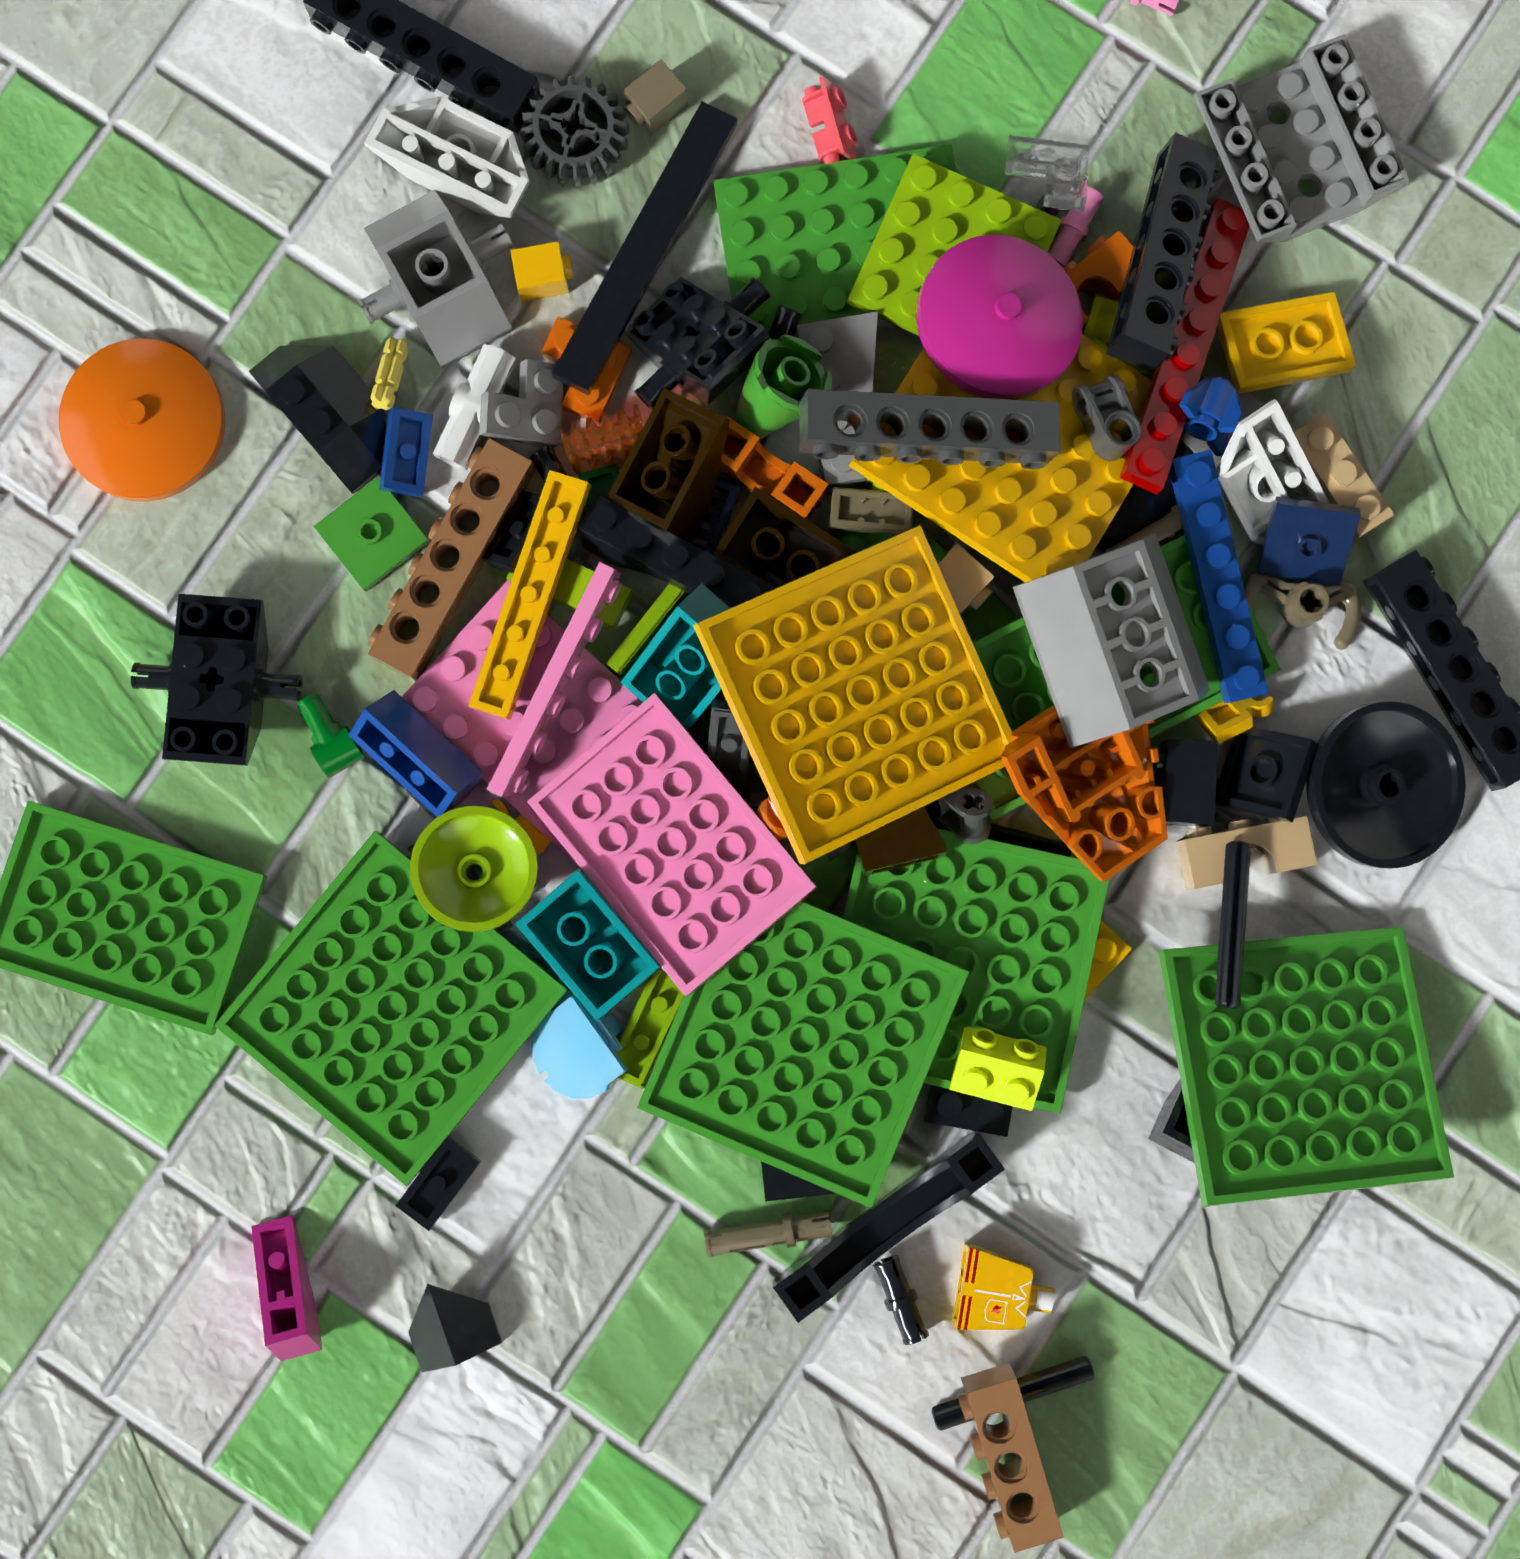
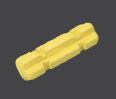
[370,337,408,410]

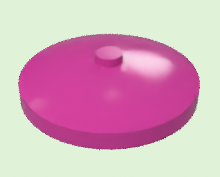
[916,235,1083,400]

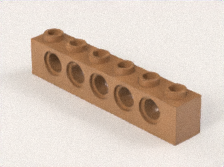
[368,438,536,681]

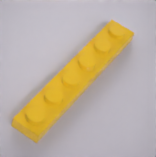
[468,470,591,721]

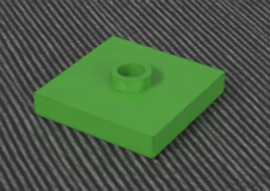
[313,477,430,592]

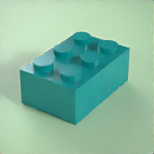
[620,584,731,731]
[515,868,661,1021]

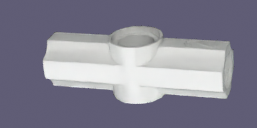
[433,344,517,470]

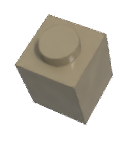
[624,59,688,135]

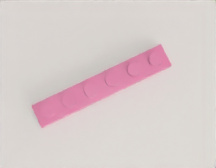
[487,562,622,797]

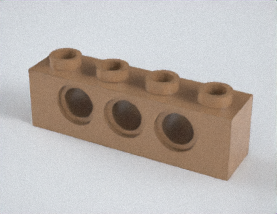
[957,1363,1064,1553]

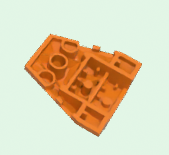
[1001,705,1168,882]

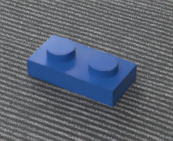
[379,407,433,497]

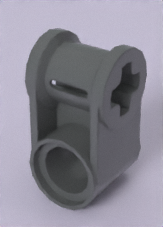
[1072,374,1141,461]
[923,782,993,844]

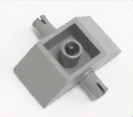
[357,190,514,368]

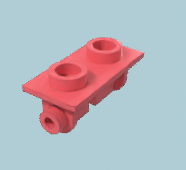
[802,76,858,164]

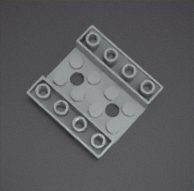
[1194,34,1410,243]
[1013,533,1210,748]

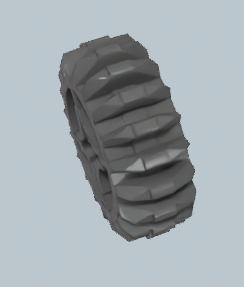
[520,75,630,188]

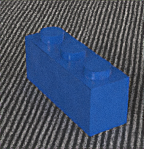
[348,690,484,817]

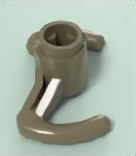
[1243,571,1361,650]

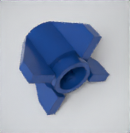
[1179,376,1245,456]

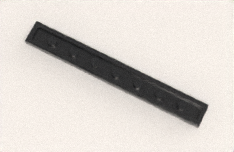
[552,101,738,395]

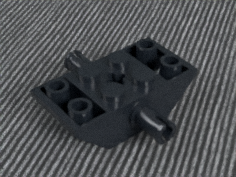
[624,277,771,410]
[131,594,303,766]

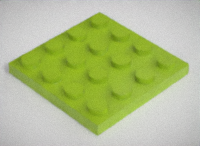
[846,154,1061,336]

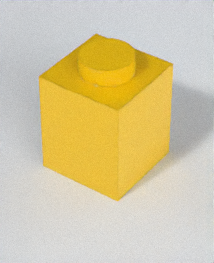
[510,241,574,302]

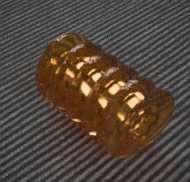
[558,404,644,474]

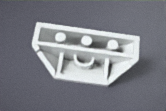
[364,97,530,218]
[1216,399,1330,544]

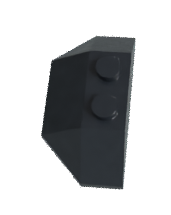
[249,346,387,494]

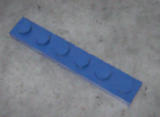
[1169,449,1269,703]

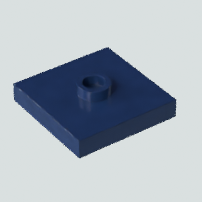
[1257,496,1361,586]

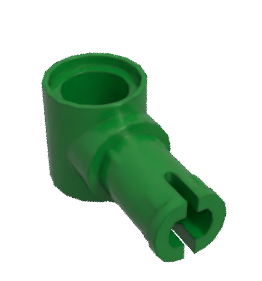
[297,693,365,778]

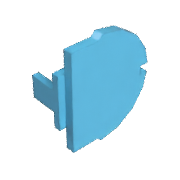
[532,995,628,1099]

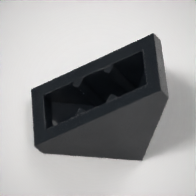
[408,1284,502,1372]

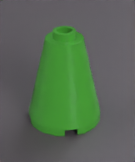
[732,335,832,439]

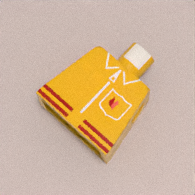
[952,1242,1054,1330]

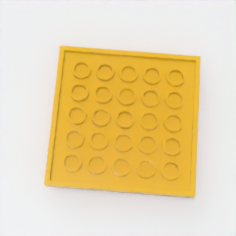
[848,334,1151,582]
[693,525,1013,864]

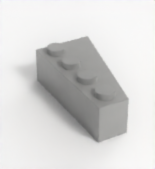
[796,311,878,495]

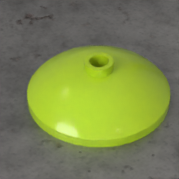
[410,806,538,932]

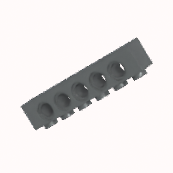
[799,389,1061,469]

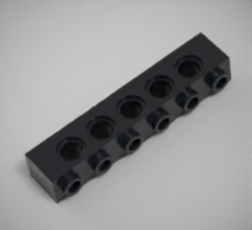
[303,0,540,134]
[1106,132,1219,373]
[1363,550,1520,791]

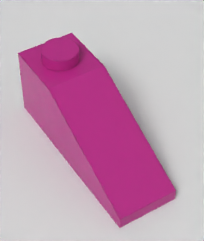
[251,1215,322,1361]

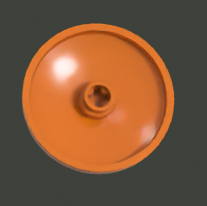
[59,338,226,502]

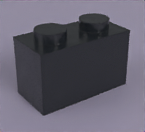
[1153,738,1218,827]

